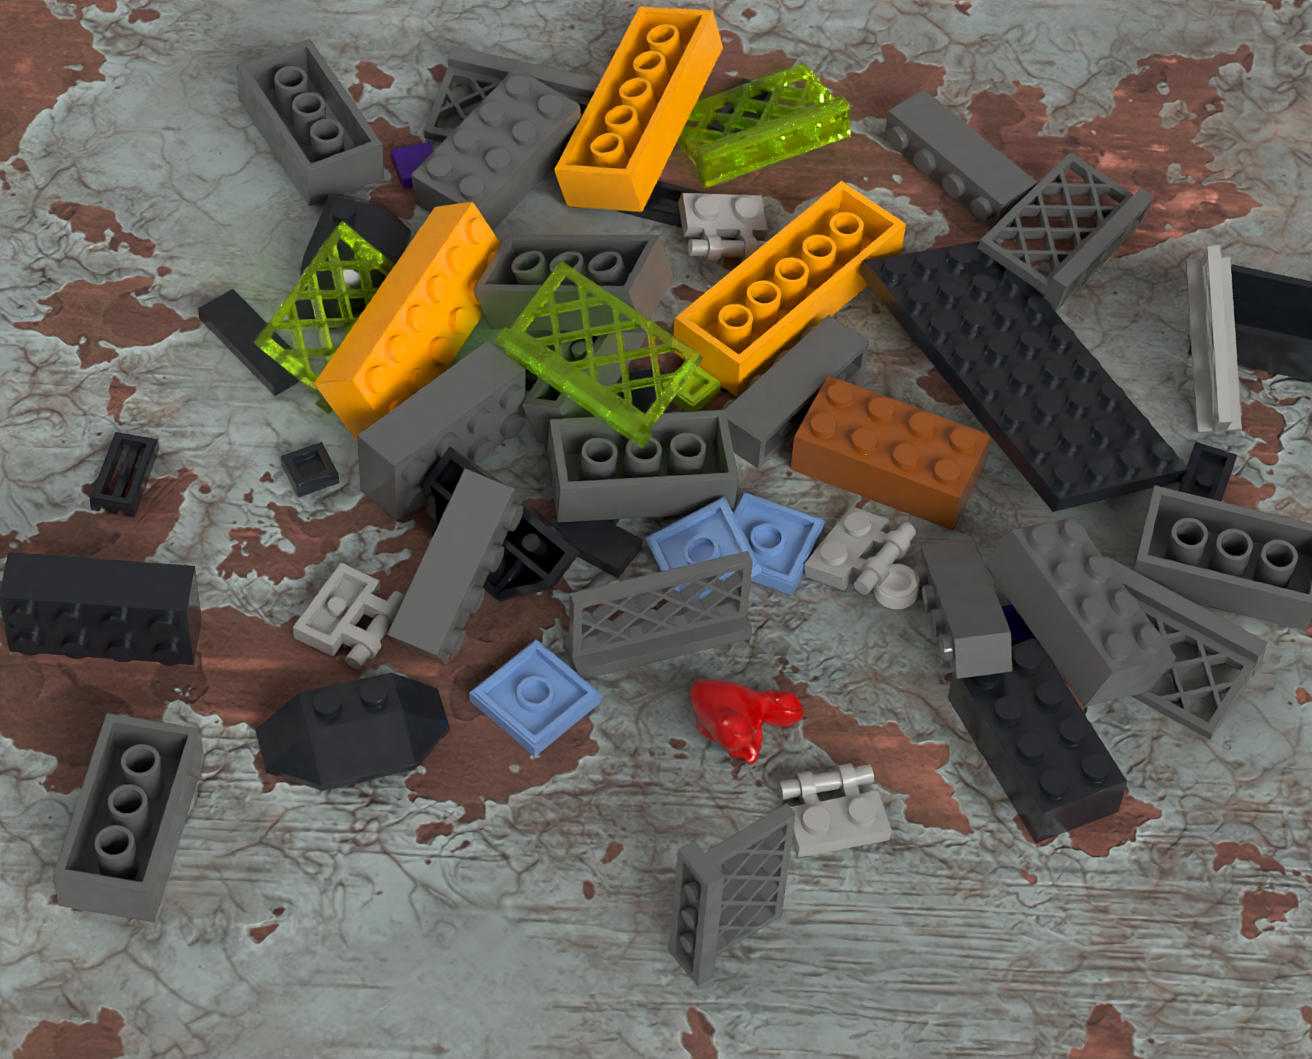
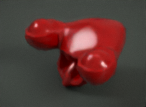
[689,679,804,765]

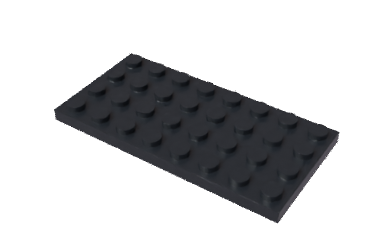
[859,241,1189,512]

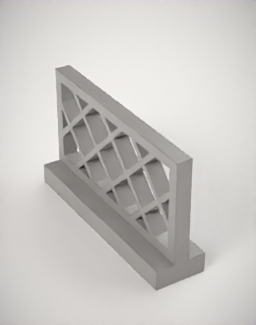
[1186,245,1242,433]

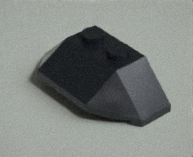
[292,194,411,330]
[423,447,580,601]
[255,672,450,791]

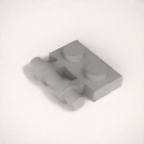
[678,193,768,261]
[804,506,916,595]
[293,563,405,670]
[778,763,892,858]

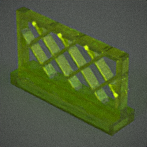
[677,63,851,188]
[254,221,395,414]
[494,261,703,448]

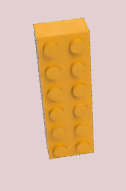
[554,7,723,212]
[672,181,906,397]
[314,202,501,443]

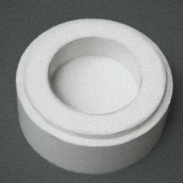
[873,564,919,609]

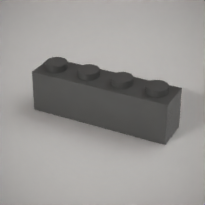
[885,89,1037,229]
[721,315,869,469]
[522,325,650,443]
[387,469,523,665]
[914,537,1012,679]

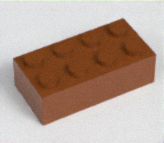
[790,375,991,531]

